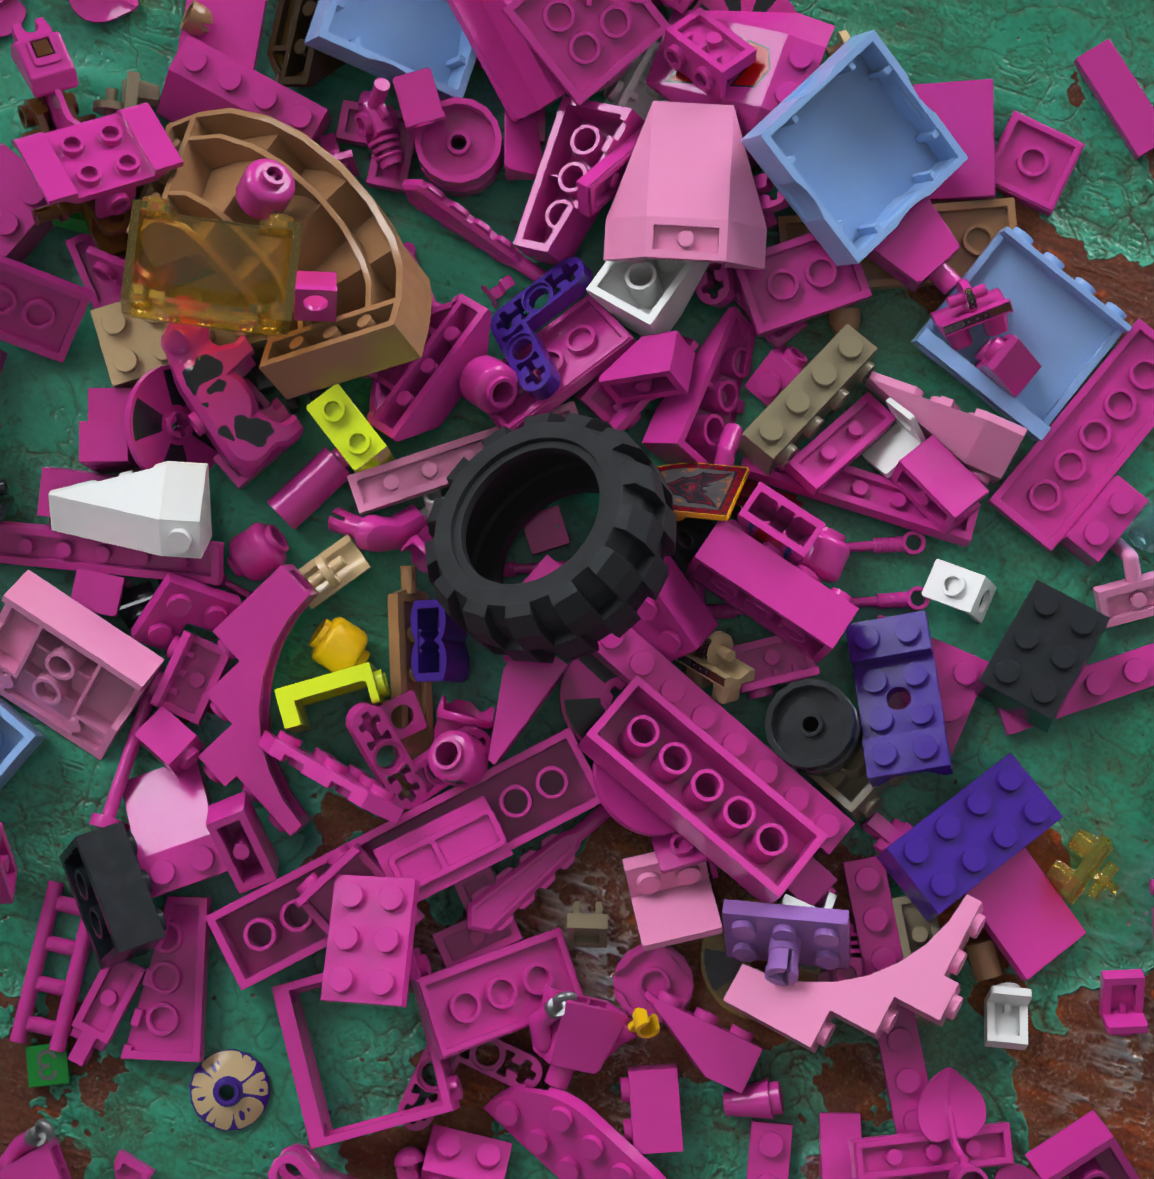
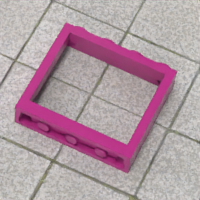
[271,948,463,1149]

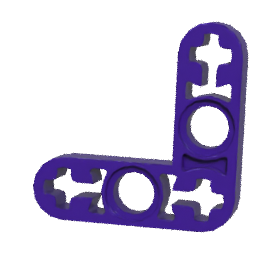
[490,257,594,400]

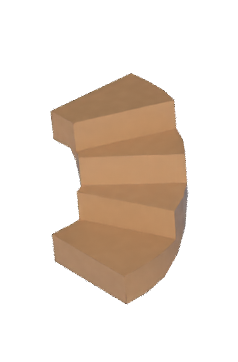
[126,108,432,399]

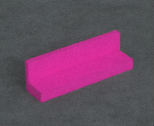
[447,0,567,122]

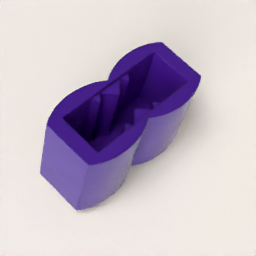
[410,599,470,684]

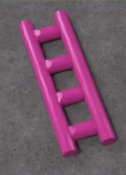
[10,880,91,1052]

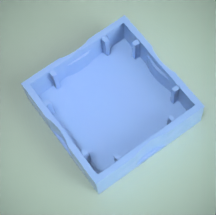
[304,0,477,101]
[740,30,968,266]

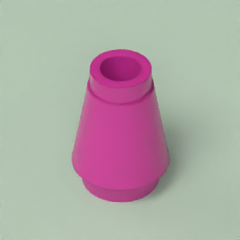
[723,1078,784,1119]

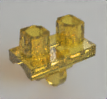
[1046,829,1120,906]

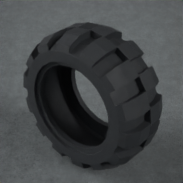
[424,412,676,663]

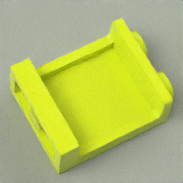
[306,384,395,473]
[274,662,391,733]

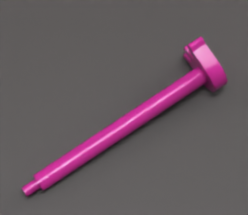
[89,665,163,832]

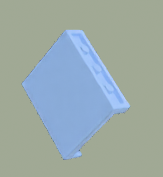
[910,226,1132,441]

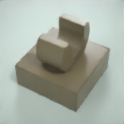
[566,901,608,948]

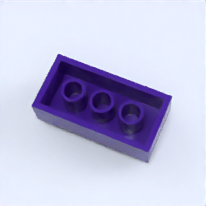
[877,752,1063,922]

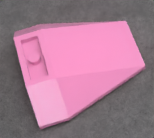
[603,101,767,270]

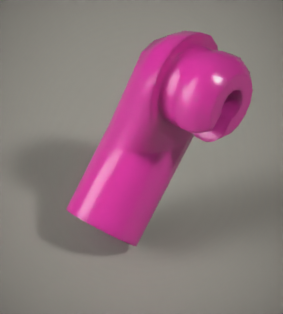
[714,423,743,466]

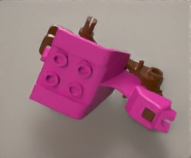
[11,17,184,256]

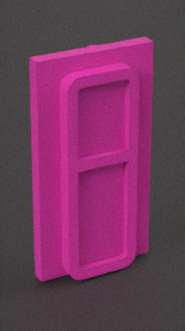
[373,796,513,902]

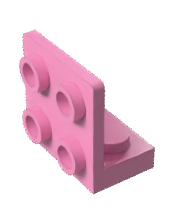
[622,852,723,951]

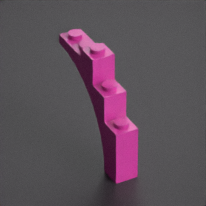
[198,564,319,836]

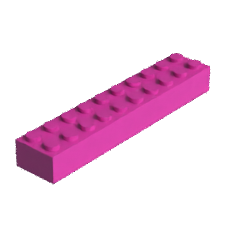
[205,727,601,991]

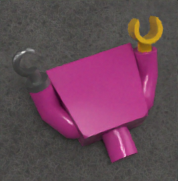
[529,986,660,1090]
[0,1119,72,1179]

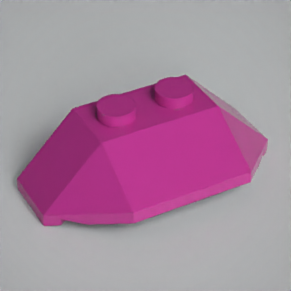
[367,293,492,442]

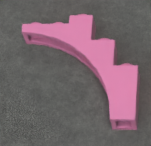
[723,894,986,1053]

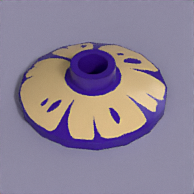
[190,1049,271,1131]

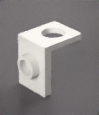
[862,397,926,478]
[922,559,997,624]

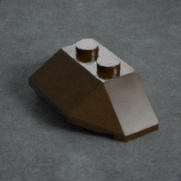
[267,0,345,87]

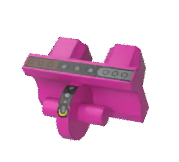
[930,278,1013,351]

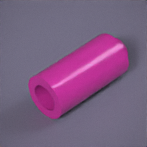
[267,447,351,531]

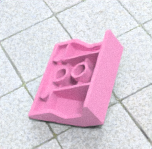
[0,570,165,760]

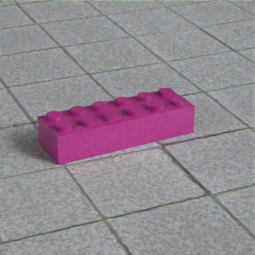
[577,675,829,903]

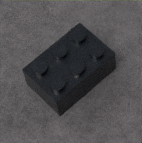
[975,580,1110,733]
[59,821,166,970]

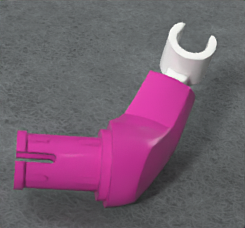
[328,490,445,552]

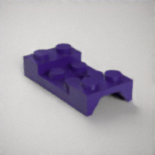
[846,610,953,787]

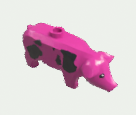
[161,294,304,477]

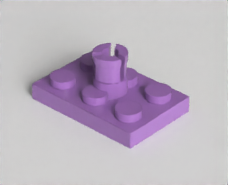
[722,899,850,986]

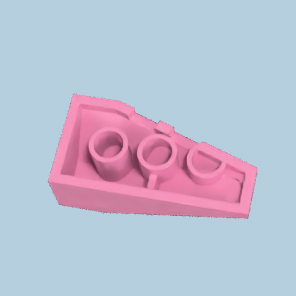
[865,371,1027,486]

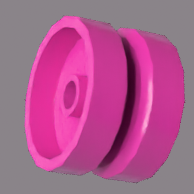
[414,97,504,197]

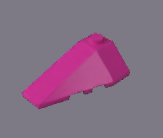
[642,307,756,465]

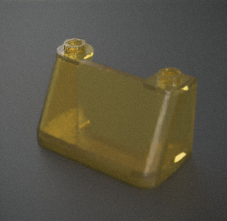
[121,196,303,337]

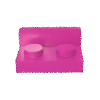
[663,7,757,101]

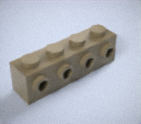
[738,323,878,476]

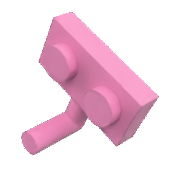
[1093,537,1154,628]

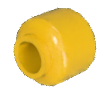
[308,617,370,672]

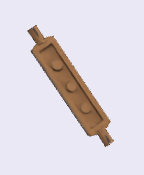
[387,566,434,760]

